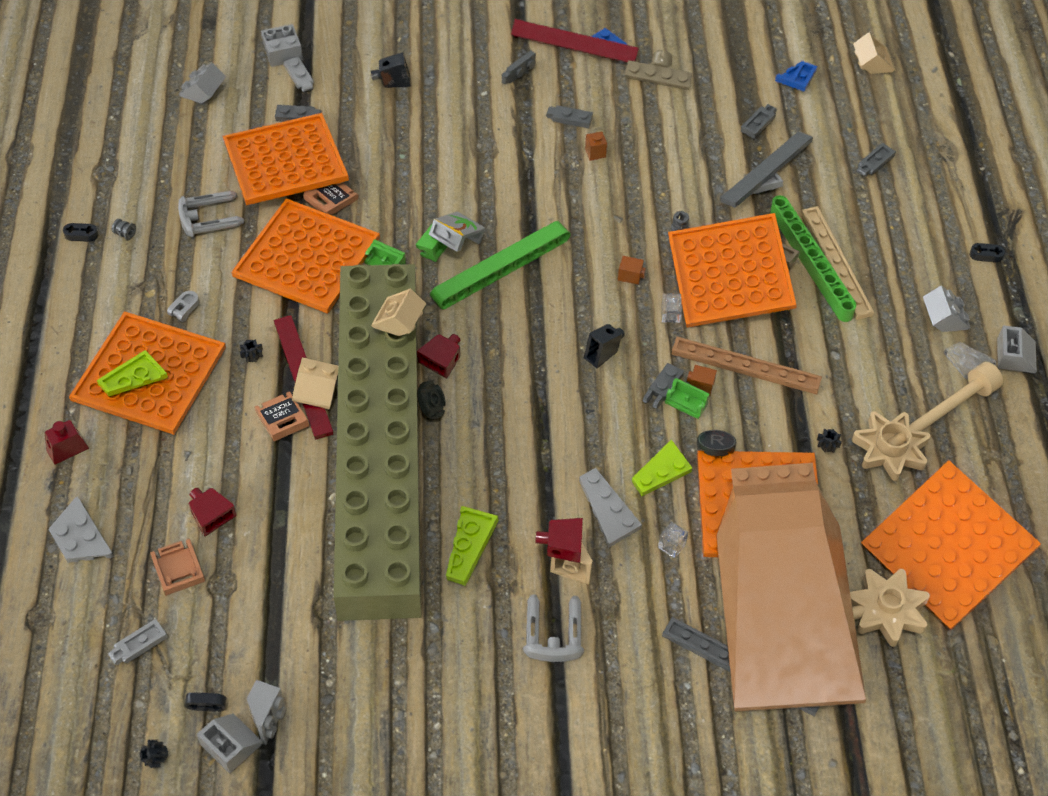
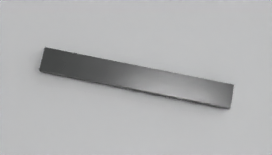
[721,131,813,208]
[662,617,820,717]

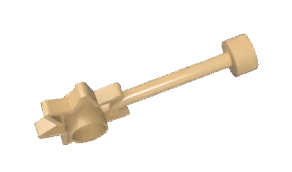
[852,362,1003,481]
[850,569,930,647]

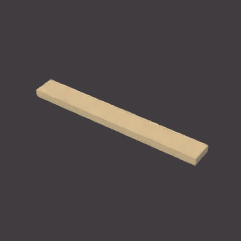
[801,206,874,320]

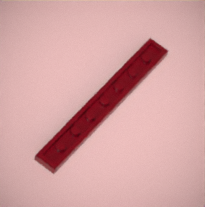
[511,19,639,63]
[273,315,334,440]

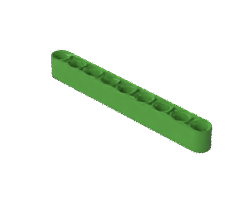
[770,195,857,322]
[430,221,571,309]

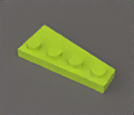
[446,506,499,586]

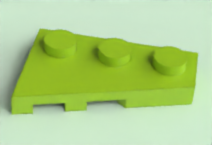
[97,350,168,396]
[632,440,693,496]

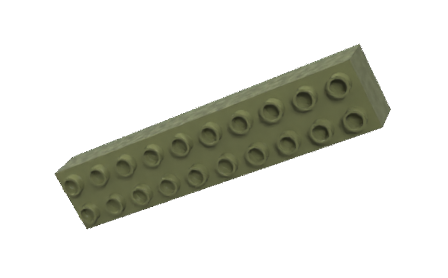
[334,264,421,621]

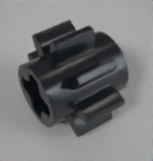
[240,339,263,363]
[817,429,842,453]
[140,740,168,768]

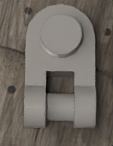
[167,291,199,322]

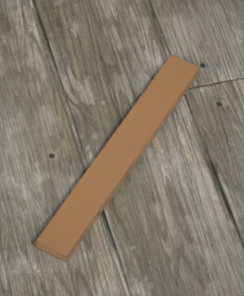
[671,337,822,395]

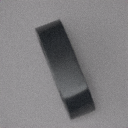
[63,223,98,242]
[969,243,1005,263]
[184,692,227,712]

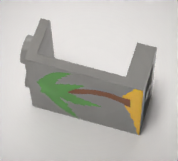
[429,211,485,251]

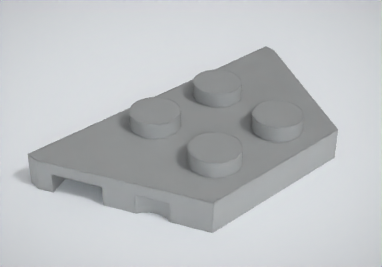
[49,497,113,563]

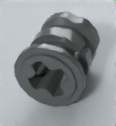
[671,211,689,231]
[112,218,136,240]

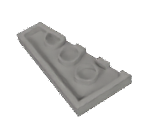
[579,468,642,548]

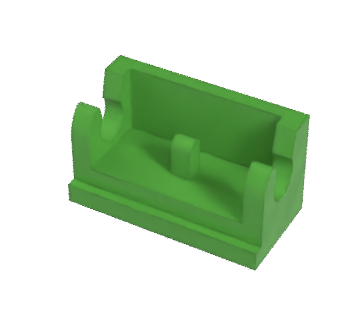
[415,224,448,262]
[365,239,406,265]
[665,378,709,419]

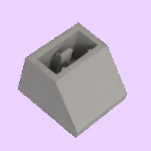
[261,24,303,67]
[178,62,226,103]
[923,286,971,332]
[997,325,1037,373]
[247,680,286,745]
[197,714,263,774]

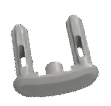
[178,191,244,237]
[523,594,584,662]

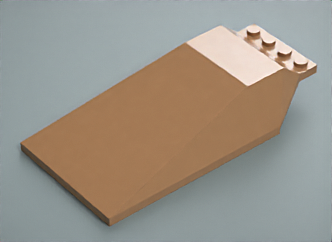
[717,463,866,712]

